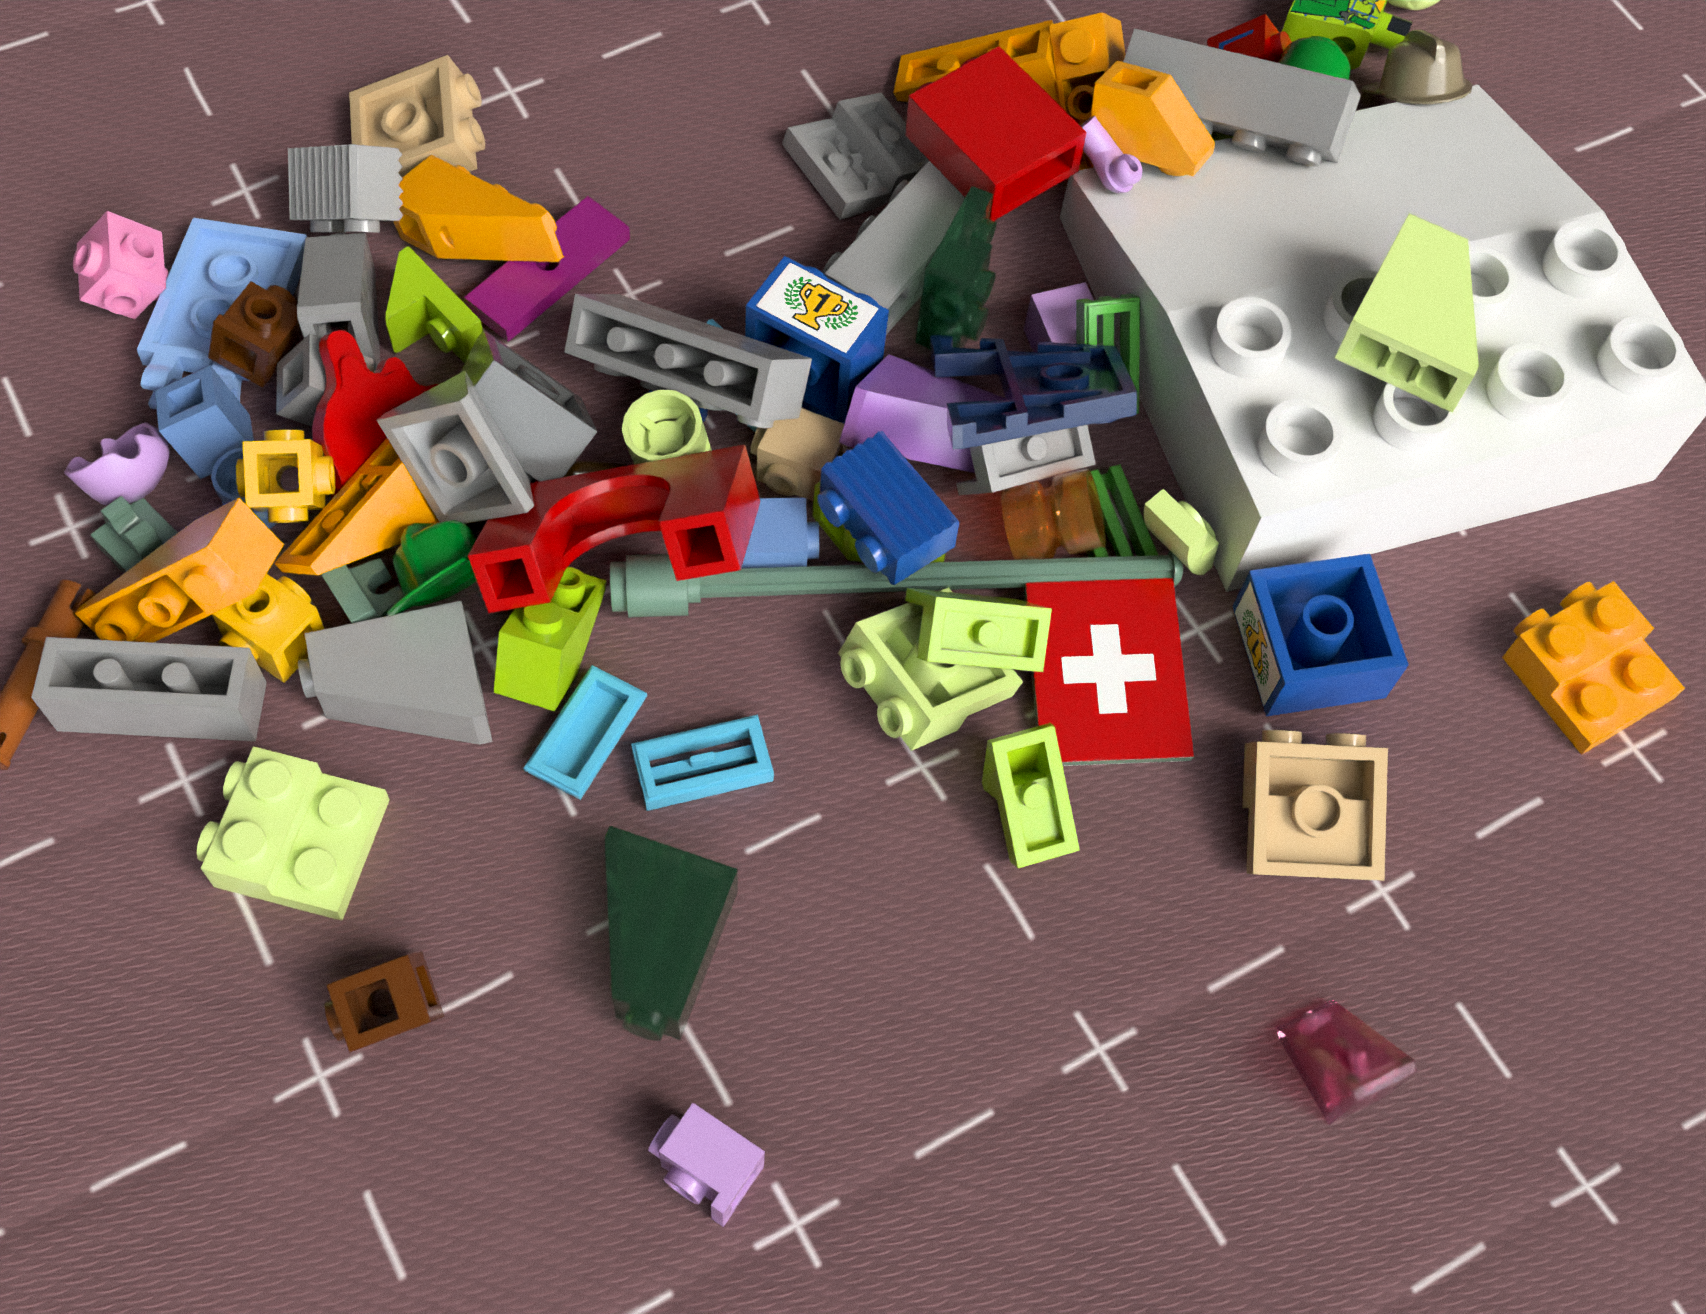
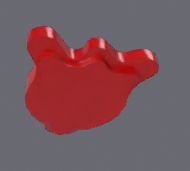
[312,330,439,499]

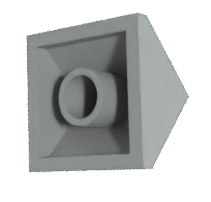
[377,371,534,523]

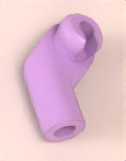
[1080,115,1142,193]

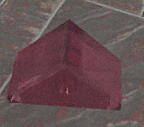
[1276,1000,1417,1125]

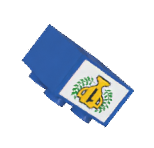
[745,256,889,424]
[1232,553,1409,717]

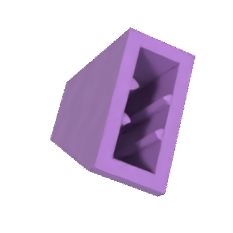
[839,354,1006,473]

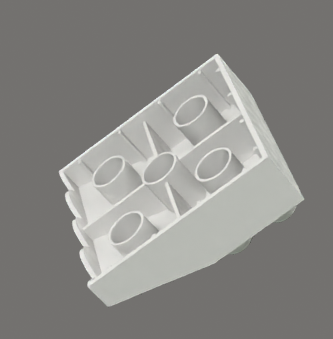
[1060,85,1706,592]

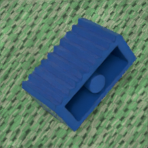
[818,431,960,585]

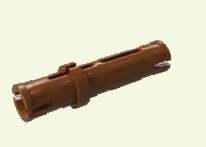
[0,579,96,770]

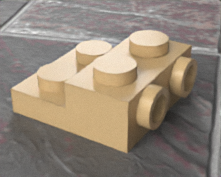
[349,55,485,177]
[1243,730,1388,881]

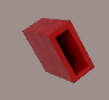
[905,46,1087,223]

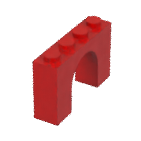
[468,444,761,613]

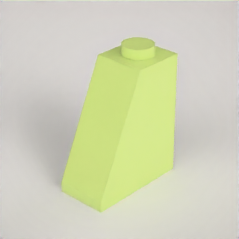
[1335,213,1479,413]

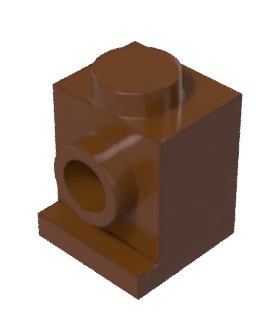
[208,281,302,388]
[324,951,445,1053]

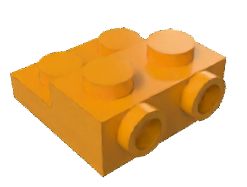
[1502,581,1685,755]

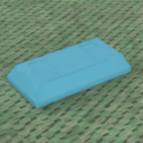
[523,665,647,800]

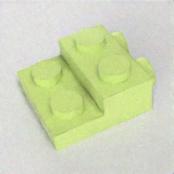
[838,588,1023,751]
[197,746,390,921]

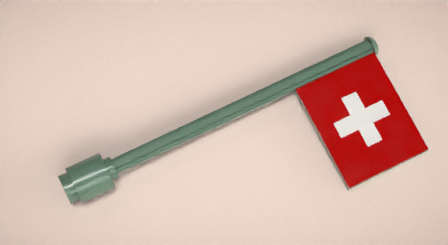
[610,550,1194,766]

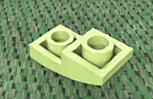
[1144,489,1219,575]

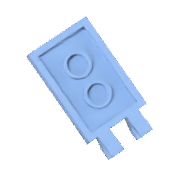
[137,218,307,409]

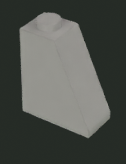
[297,233,380,372]
[298,601,493,745]

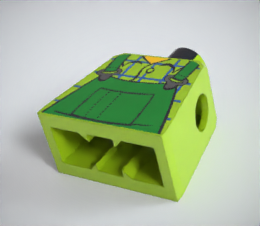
[1282,0,1413,69]

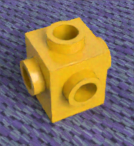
[236,430,335,523]
[212,574,324,683]

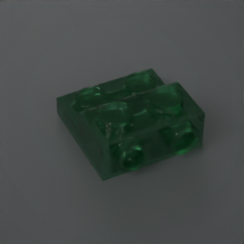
[915,186,997,351]

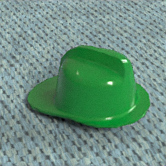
[387,520,478,617]

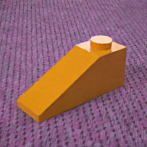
[893,20,1060,105]
[274,438,439,575]

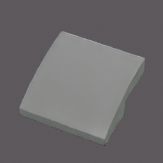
[782,93,926,220]

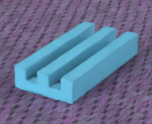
[631,715,774,811]

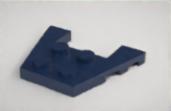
[930,335,1137,450]

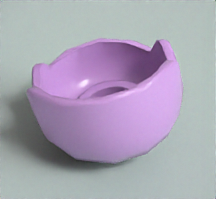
[64,422,170,505]

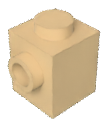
[751,408,847,501]

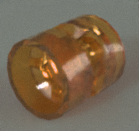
[1001,469,1106,560]

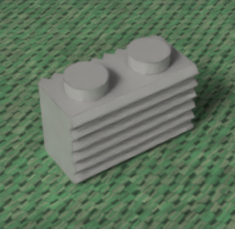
[288,144,403,233]

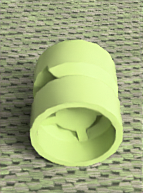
[622,390,712,464]

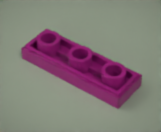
[464,196,630,342]

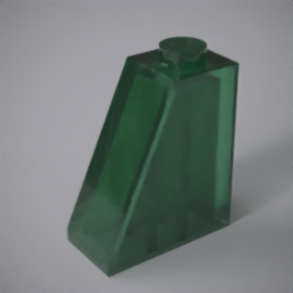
[605,826,738,1041]

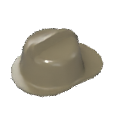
[1361,30,1473,104]

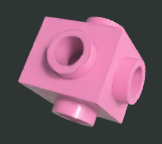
[73,211,169,319]

